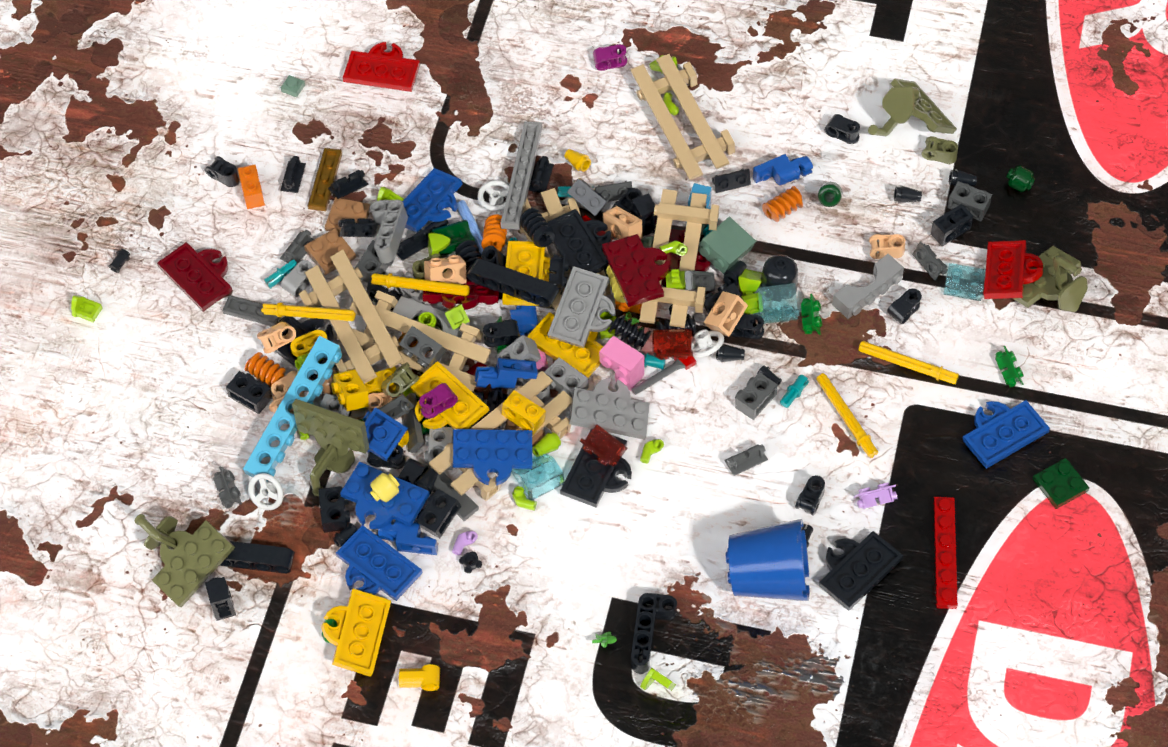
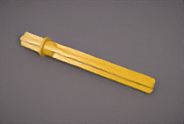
[371,273,470,296]
[261,302,356,321]
[859,341,959,384]
[816,373,879,458]

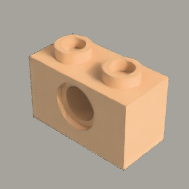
[603,206,643,240]
[424,255,466,284]
[703,291,748,337]

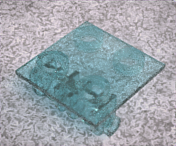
[943,263,986,301]
[758,283,799,324]

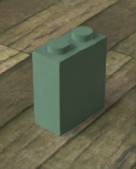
[698,216,756,274]

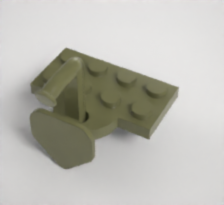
[868,78,957,137]
[1012,246,1088,312]
[292,399,369,496]
[134,514,235,608]

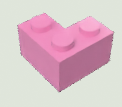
[599,336,644,391]

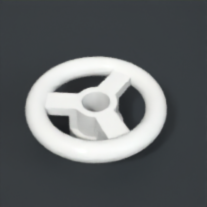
[478,180,509,211]
[689,330,724,358]
[248,473,284,511]

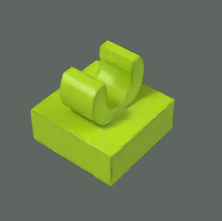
[666,269,686,290]
[742,291,763,314]
[444,304,470,330]

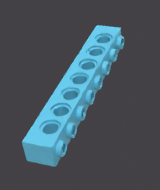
[243,336,342,482]

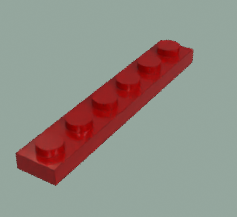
[934,497,958,609]

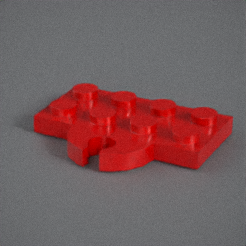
[343,42,420,92]
[984,240,1043,299]

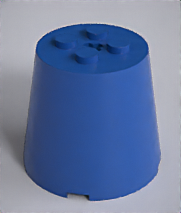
[726,519,810,601]

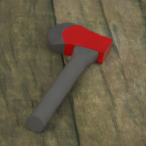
[632,343,697,395]

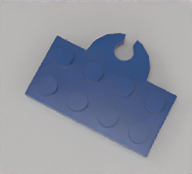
[402,168,463,233]
[963,400,1050,469]
[453,429,532,486]
[340,462,430,529]
[336,525,423,601]

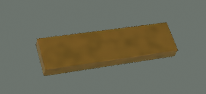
[308,148,342,212]

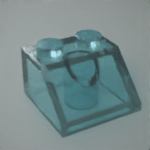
[512,454,564,500]

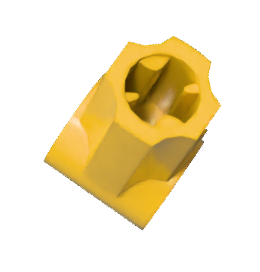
[399,664,440,691]

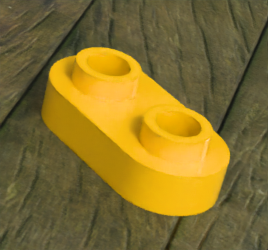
[290,330,328,357]

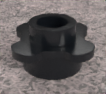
[459,552,482,574]

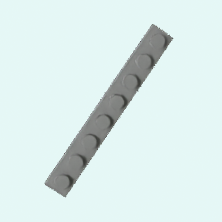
[501,122,543,230]

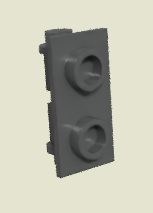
[595,180,632,201]
[280,230,315,263]
[912,241,948,280]
[379,394,415,419]
[724,444,768,476]
[213,466,242,508]

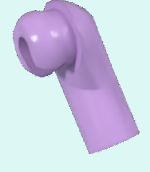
[452,531,478,555]

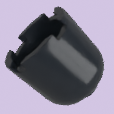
[760,255,798,302]

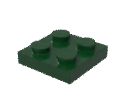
[1033,458,1090,509]

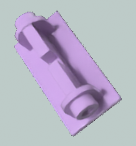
[854,482,897,509]

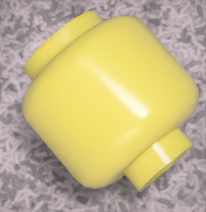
[370,473,400,502]

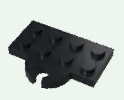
[548,209,612,273]
[275,316,342,381]
[560,429,632,508]
[819,531,903,611]

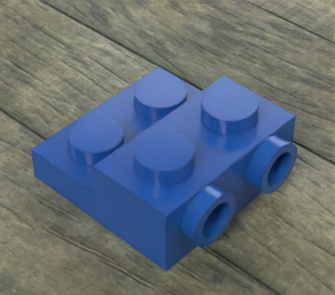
[363,407,408,461]

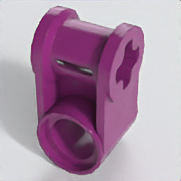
[593,44,627,71]
[419,383,458,418]

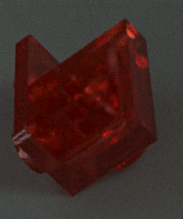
[652,329,693,360]
[580,424,628,466]

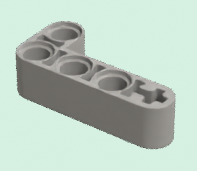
[370,200,408,264]

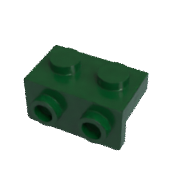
[432,220,475,255]

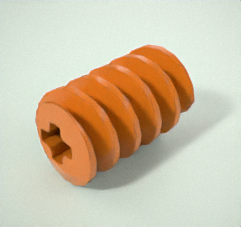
[762,186,803,222]
[481,214,507,252]
[244,352,286,389]

